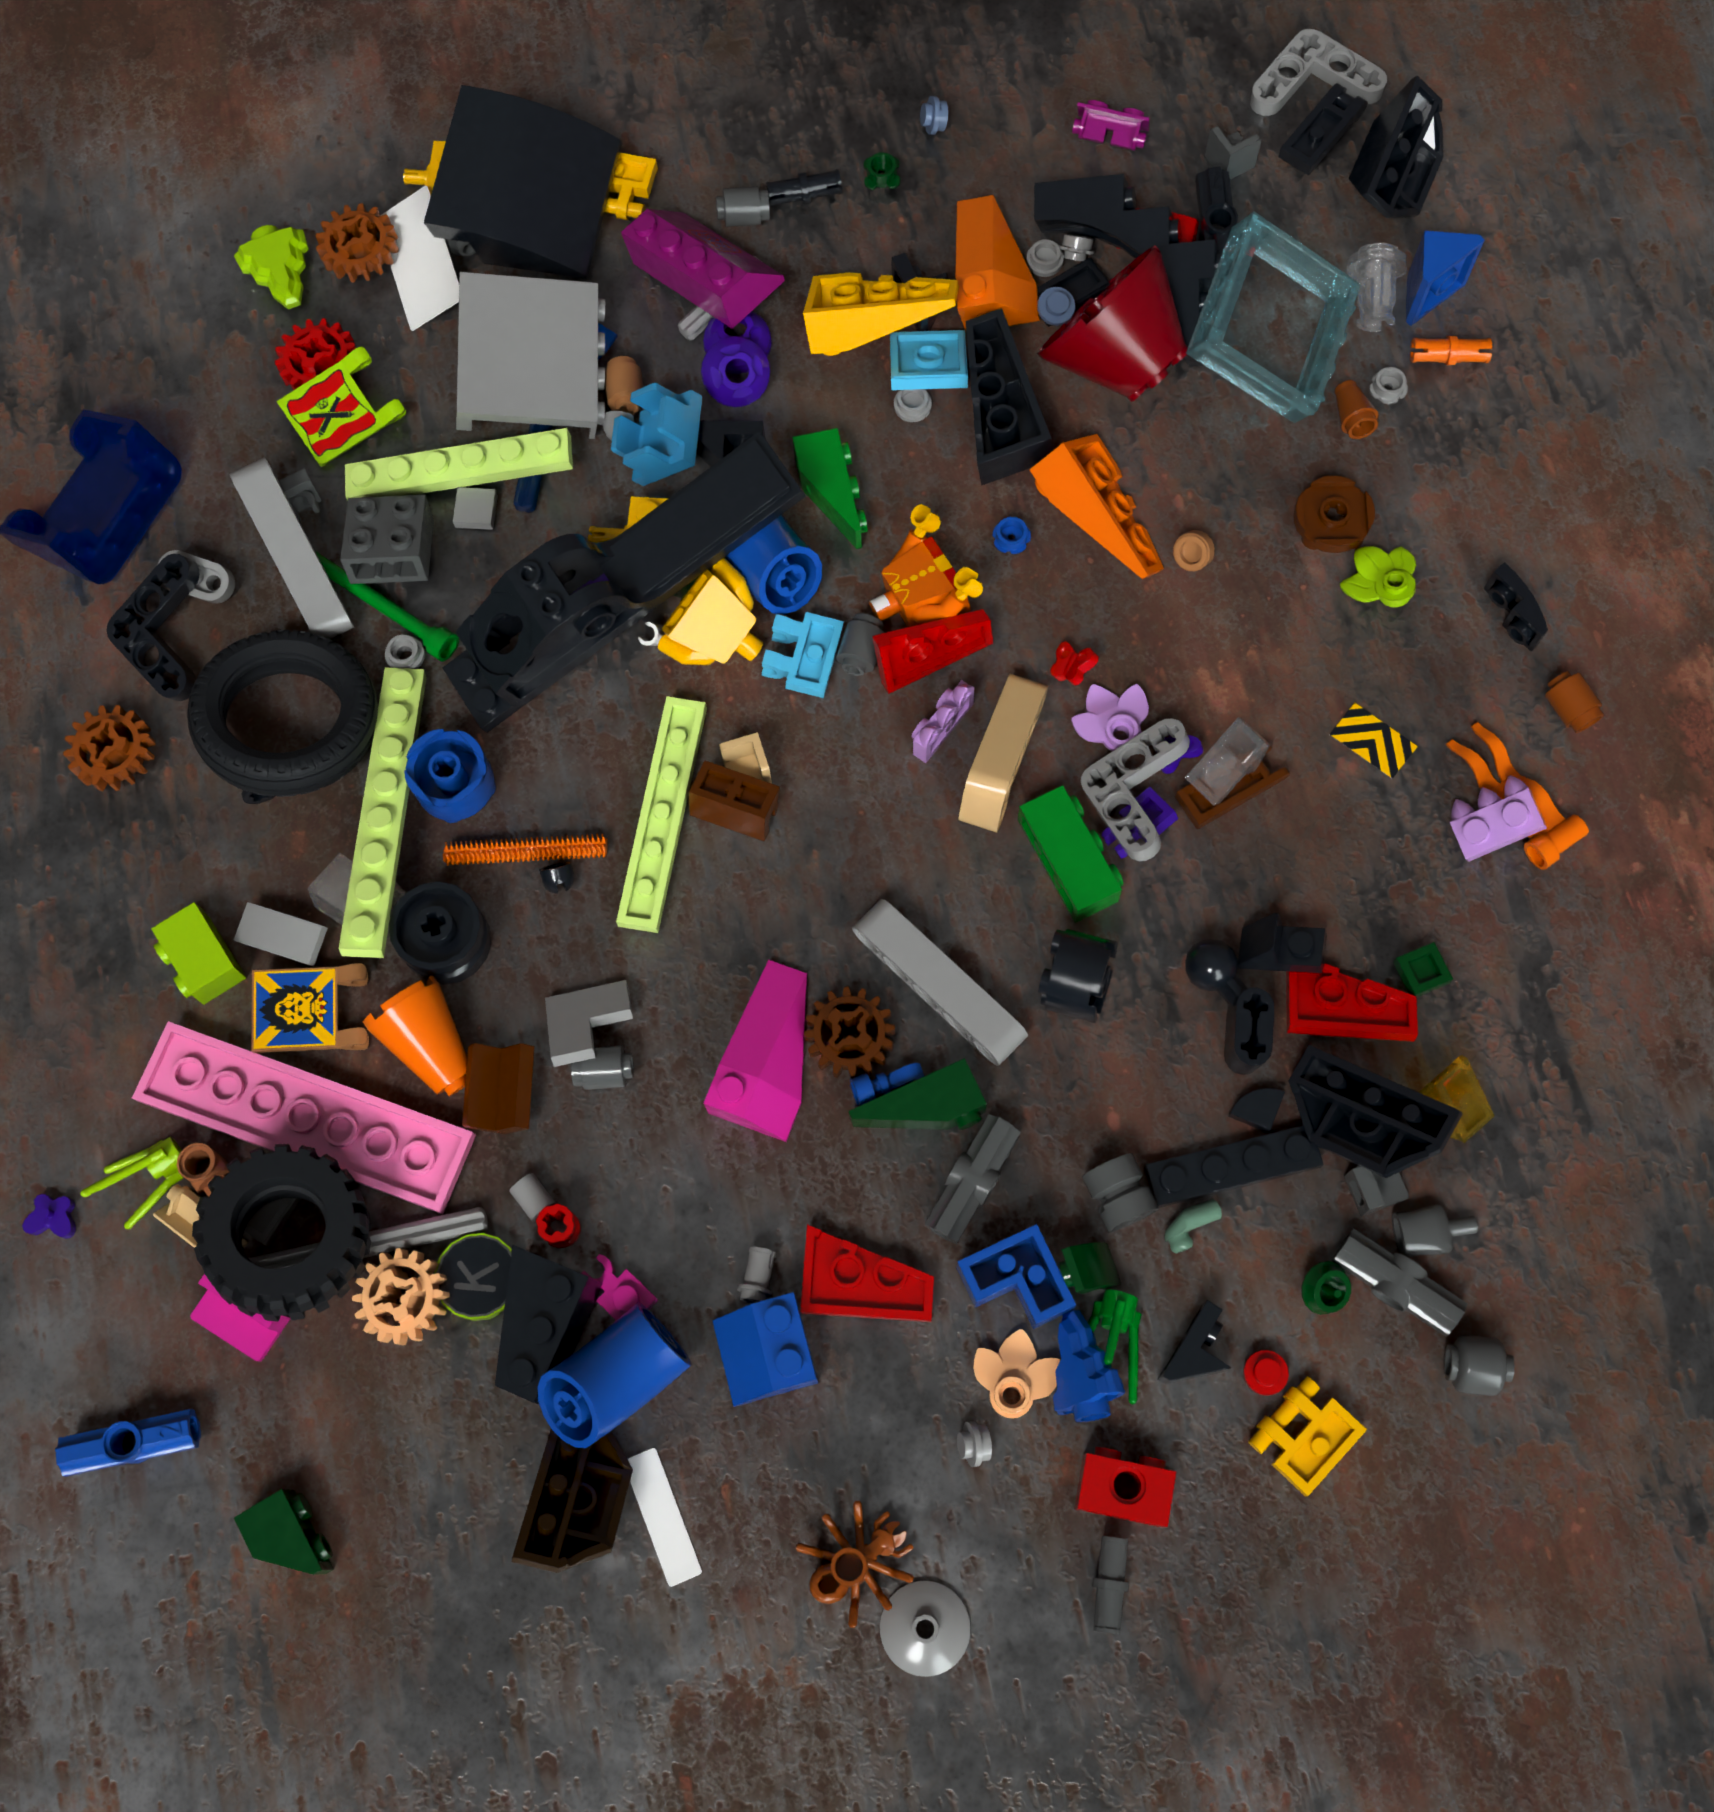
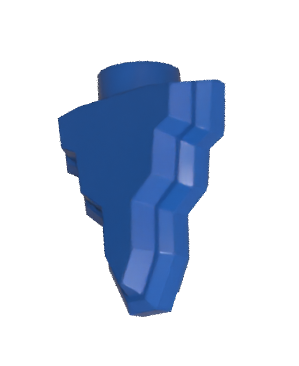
[1053,1310,1125,1422]

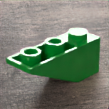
[792,428,868,549]

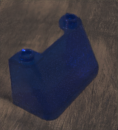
[0,409,182,584]

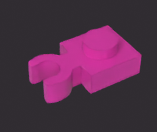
[581,1254,658,1320]

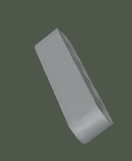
[229,457,354,639]
[852,899,1028,1066]

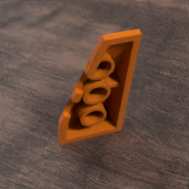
[955,195,1040,332]
[1030,434,1164,579]

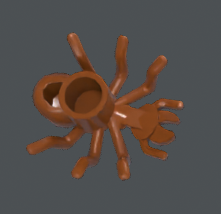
[796,1501,914,1628]

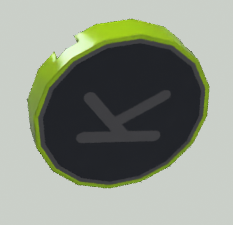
[434,1233,512,1321]

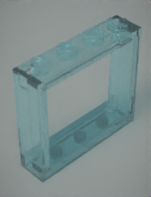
[1186,212,1361,423]

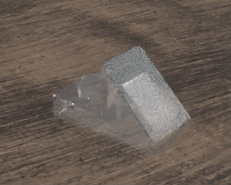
[1185,717,1270,806]

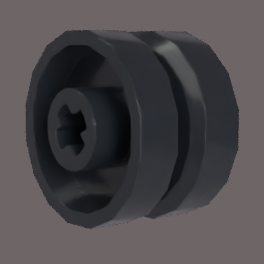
[389,881,492,985]

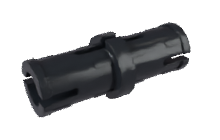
[766,169,842,207]

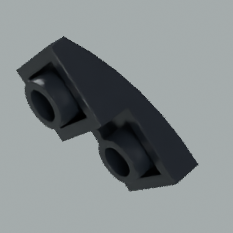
[1484,562,1548,652]

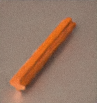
[443,834,608,866]

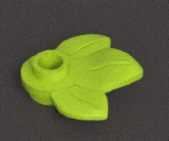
[1340,546,1416,607]

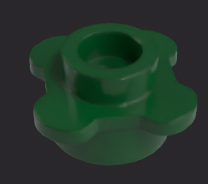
[863,152,900,190]

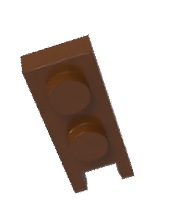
[1175,741,1290,830]

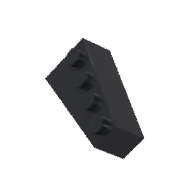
[965,308,1053,485]

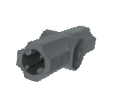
[925,1114,1021,1245]
[1332,1228,1468,1337]

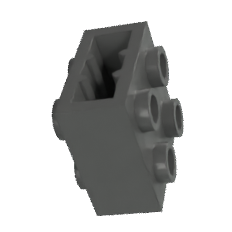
[340,495,434,584]

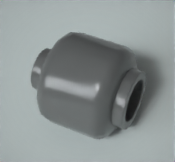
[1444,1335,1515,1396]

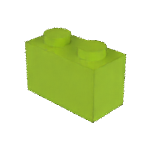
[151,902,246,1005]

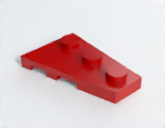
[872,609,993,694]
[1286,963,1418,1042]
[800,1224,934,1322]

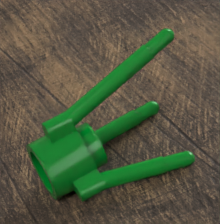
[1088,1290,1142,1405]

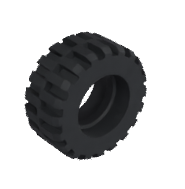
[192,1144,371,1322]

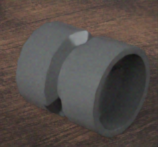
[1082,1153,1159,1233]

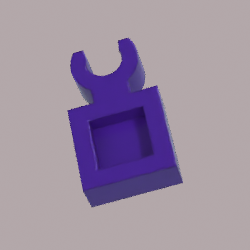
[1101,786,1179,859]

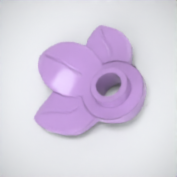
[1071,684,1149,751]

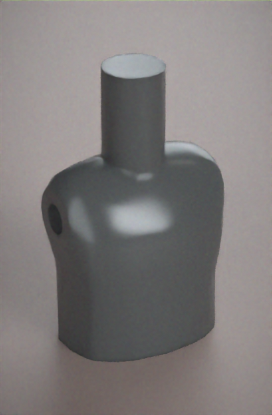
[1392,1205,1478,1257]

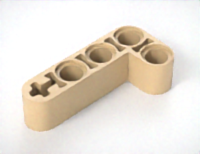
[958,674,1048,833]

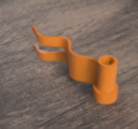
[1446,722,1589,870]

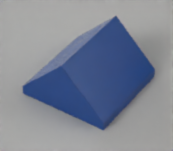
[1406,231,1485,326]

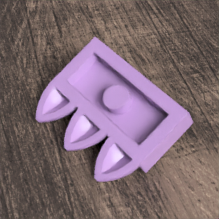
[912,680,975,763]
[1450,775,1547,862]

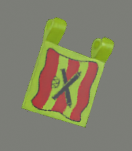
[276,346,406,467]

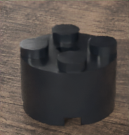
[1038,929,1117,1023]

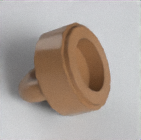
[1173,530,1215,572]

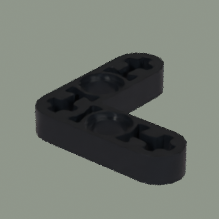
[106,553,200,701]

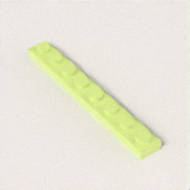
[339,667,426,958]

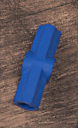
[55,1409,201,1477]

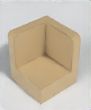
[719,732,772,783]

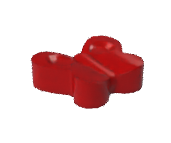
[1050,642,1099,686]

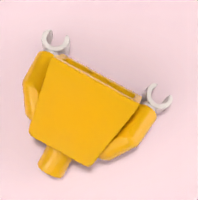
[638,558,763,665]

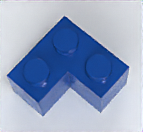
[956,1224,1076,1329]

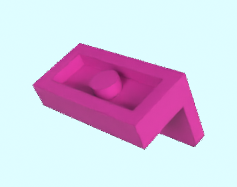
[190,1274,290,1362]

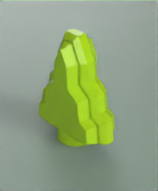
[234,225,309,310]

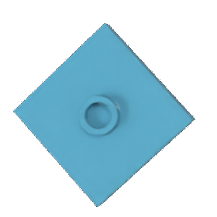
[890,330,968,390]

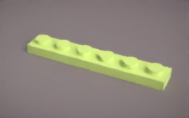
[345,428,573,500]
[616,696,707,933]

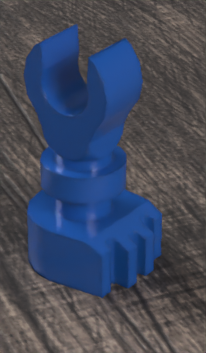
[850,1063,925,1107]

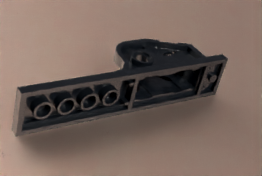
[443,431,806,733]

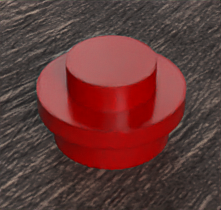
[1243,1350,1289,1396]

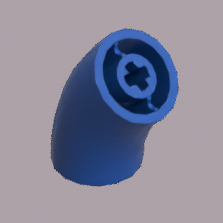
[724,515,822,615]
[537,1302,692,1448]

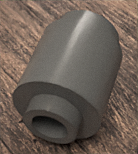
[716,186,770,227]
[836,613,884,676]
[571,1045,634,1090]

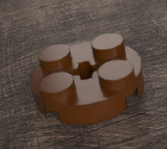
[1294,476,1375,553]

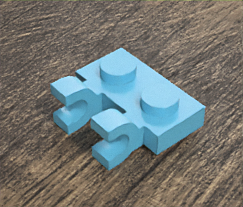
[762,612,844,698]

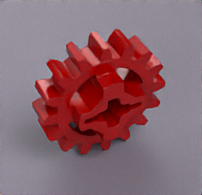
[275,318,357,390]

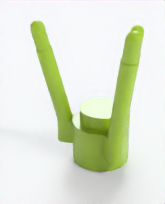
[80,1136,184,1229]

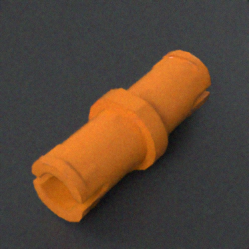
[1410,336,1492,365]

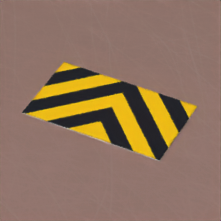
[1329,703,1418,779]

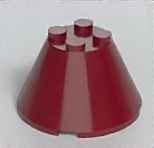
[1037,245,1190,402]

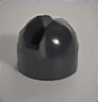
[539,862,574,894]

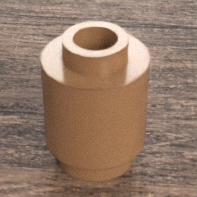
[605,356,644,415]

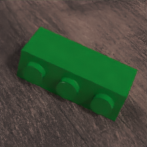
[1018,785,1124,923]

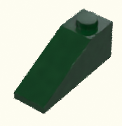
[848,1058,987,1130]

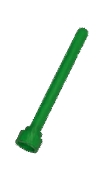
[315,551,459,662]

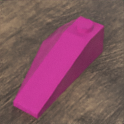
[703,960,807,1142]

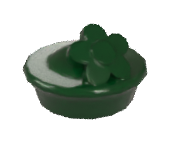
[1301,1261,1351,1315]

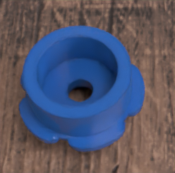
[992,517,1031,554]

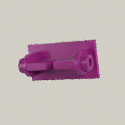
[1072,100,1150,151]

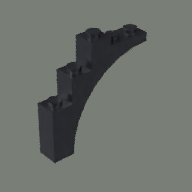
[1034,174,1226,367]

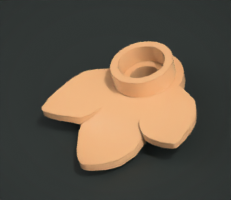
[973,1329,1060,1419]

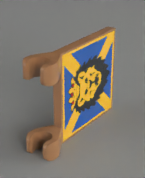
[251,963,369,1053]

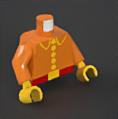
[869,504,983,627]

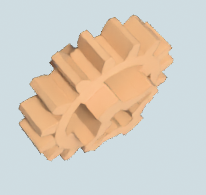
[352,1248,450,1345]

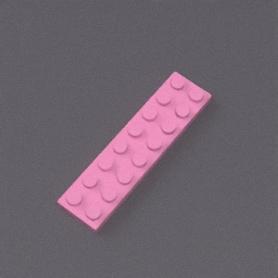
[132,1021,476,1214]

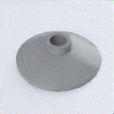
[880,1581,970,1677]

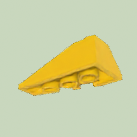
[803,272,959,356]

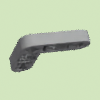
[1250,29,1387,116]
[1081,718,1190,861]

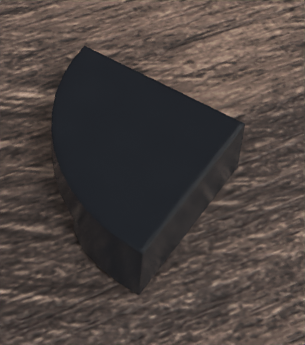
[1228,1088,1285,1133]

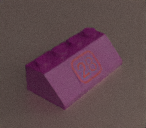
[621,209,785,329]

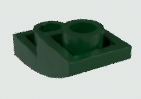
[1059,1242,1122,1294]

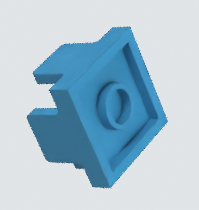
[611,383,702,486]

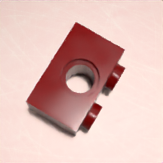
[1074,1447,1176,1528]

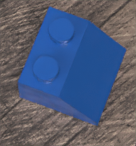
[712,1292,819,1407]

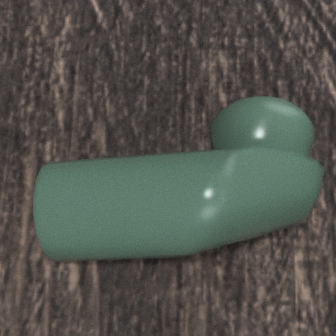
[1164,1199,1222,1254]

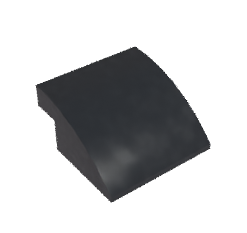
[424,85,622,279]

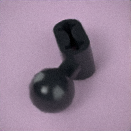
[1185,939,1275,1075]

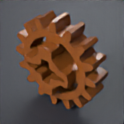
[315,203,399,282]
[63,705,156,791]

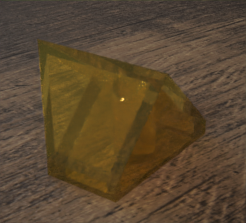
[1419,1055,1494,1143]

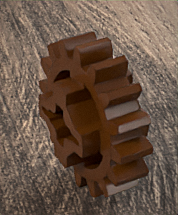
[804,987,895,1078]

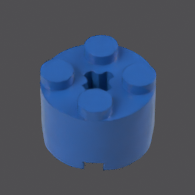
[404,729,496,823]

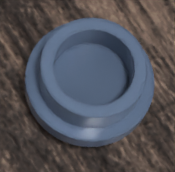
[920,96,948,135]
[1037,287,1075,326]

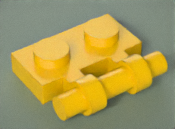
[604,153,658,220]
[1248,1376,1367,1497]

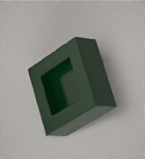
[1393,942,1453,997]

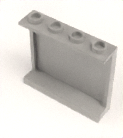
[456,272,605,439]

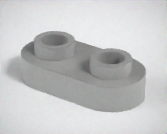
[157,550,235,603]

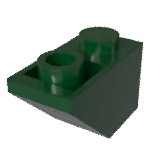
[234,1489,334,1575]

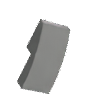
[233,902,328,967]

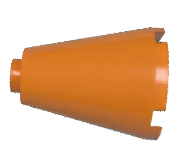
[363,976,467,1097]

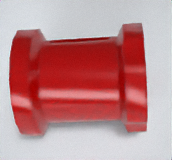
[536,1204,581,1248]

